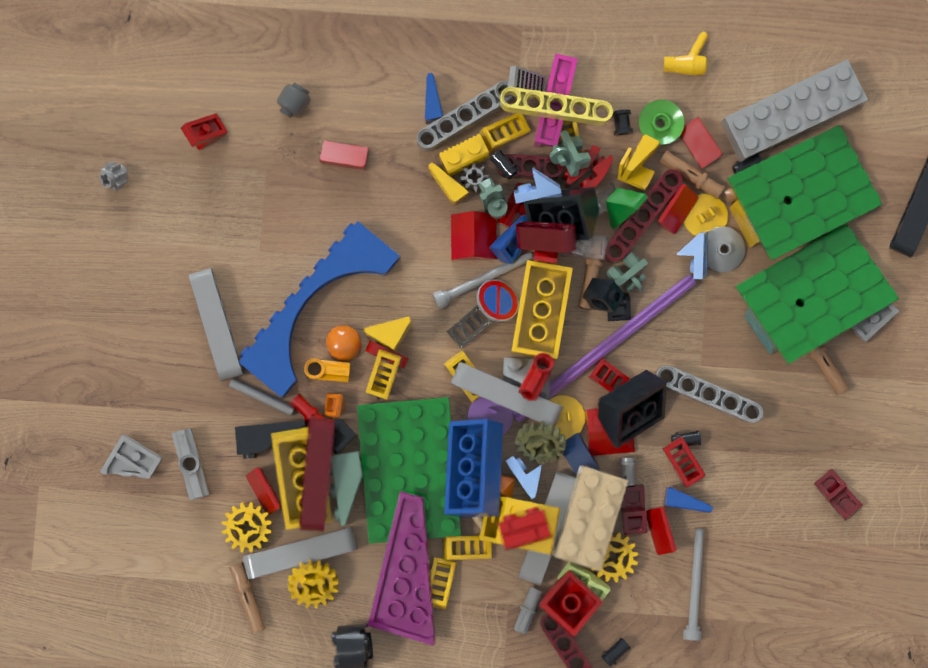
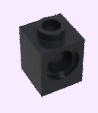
[582,278,624,312]

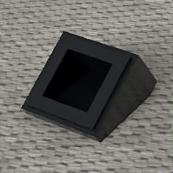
[607,293,631,321]

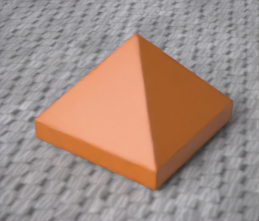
[324,393,346,417]
[500,474,515,498]

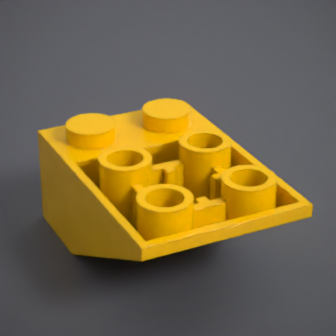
[479,496,561,555]

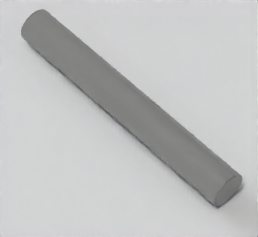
[229,379,295,416]

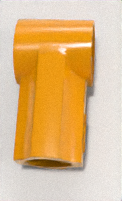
[304,358,350,383]

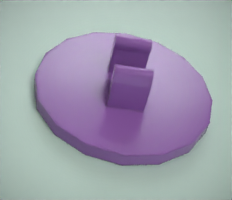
[467,396,513,435]

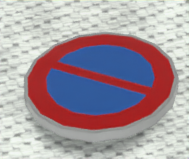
[476,279,519,322]

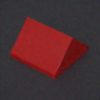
[451,211,497,260]
[539,570,603,637]

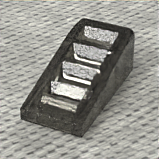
[446,305,493,349]

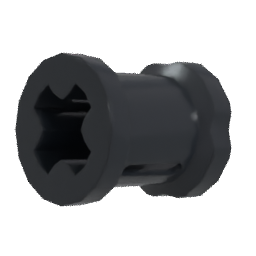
[612,109,633,136]

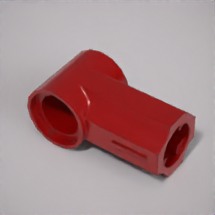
[518,353,554,401]

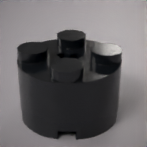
[331,623,373,668]

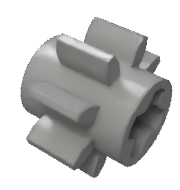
[99,161,128,191]
[460,163,489,193]

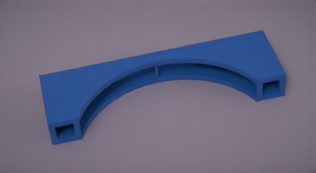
[239,221,401,398]

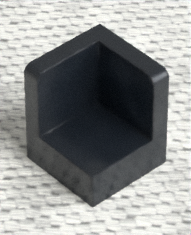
[332,418,357,454]

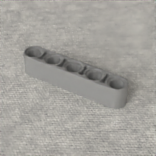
[417,81,514,152]
[189,268,244,381]
[450,362,563,428]
[655,365,763,423]
[518,471,576,586]
[242,527,358,579]

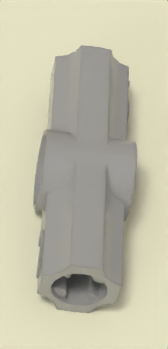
[171,428,210,500]

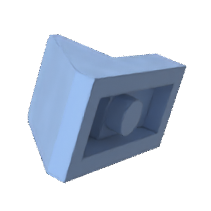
[514,168,561,203]
[677,231,709,279]
[505,456,542,500]

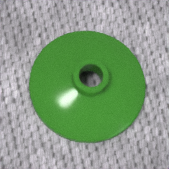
[639,100,684,145]

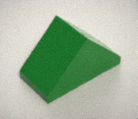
[605,188,648,229]

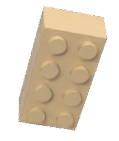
[552,466,628,571]

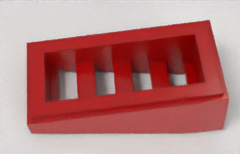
[588,358,630,392]
[662,436,706,488]

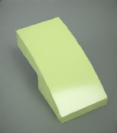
[558,561,611,601]

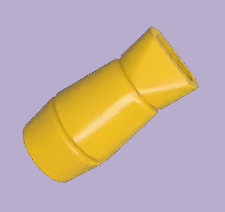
[663,32,708,76]

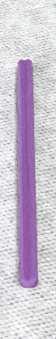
[512,275,696,422]

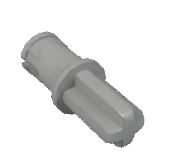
[514,587,544,634]

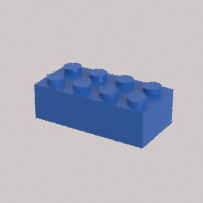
[444,419,503,518]

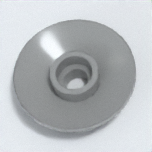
[707,227,745,272]

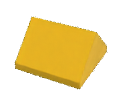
[364,317,412,352]

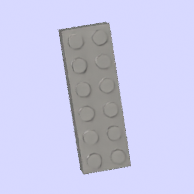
[721,59,868,162]

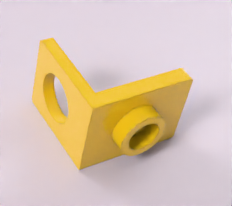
[617,147,655,191]

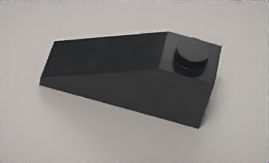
[235,421,307,459]

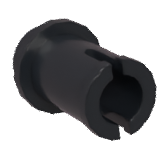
[490,150,519,180]
[732,155,762,174]
[671,430,701,450]
[601,637,631,667]

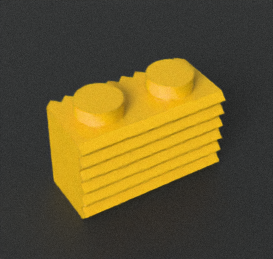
[439,134,489,176]

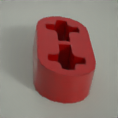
[365,341,409,369]

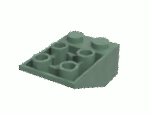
[330,452,363,526]

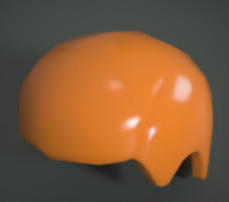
[326,325,362,362]

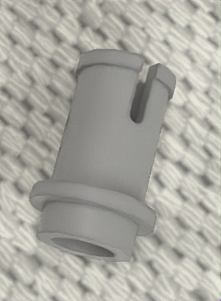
[619,457,637,486]

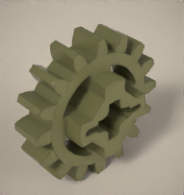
[515,421,566,464]

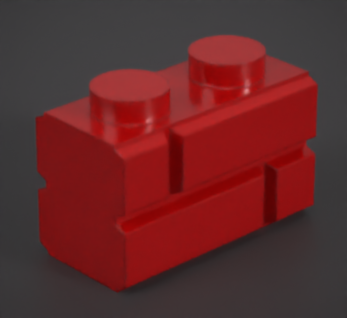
[498,507,553,551]

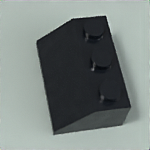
[523,187,599,241]
[598,370,667,448]

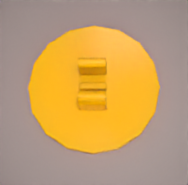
[684,194,728,236]
[544,395,585,440]

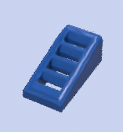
[425,73,443,124]
[490,215,527,264]
[663,487,713,513]

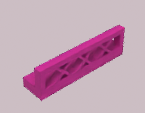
[534,54,578,148]

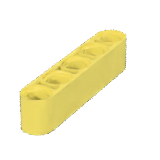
[500,87,613,126]

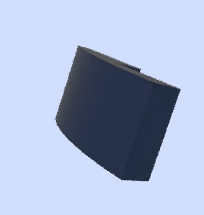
[564,433,602,476]

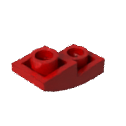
[563,145,601,188]
[580,155,613,189]

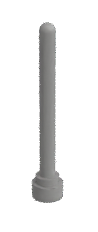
[432,252,534,310]
[683,528,704,641]

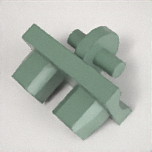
[550,131,591,177]
[478,178,508,218]
[606,252,648,293]

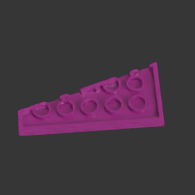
[368,491,436,646]

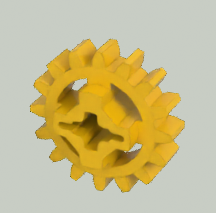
[222,502,272,552]
[590,532,638,582]
[288,559,339,608]

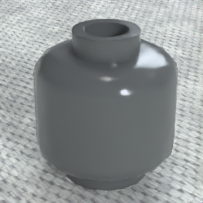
[277,83,311,118]

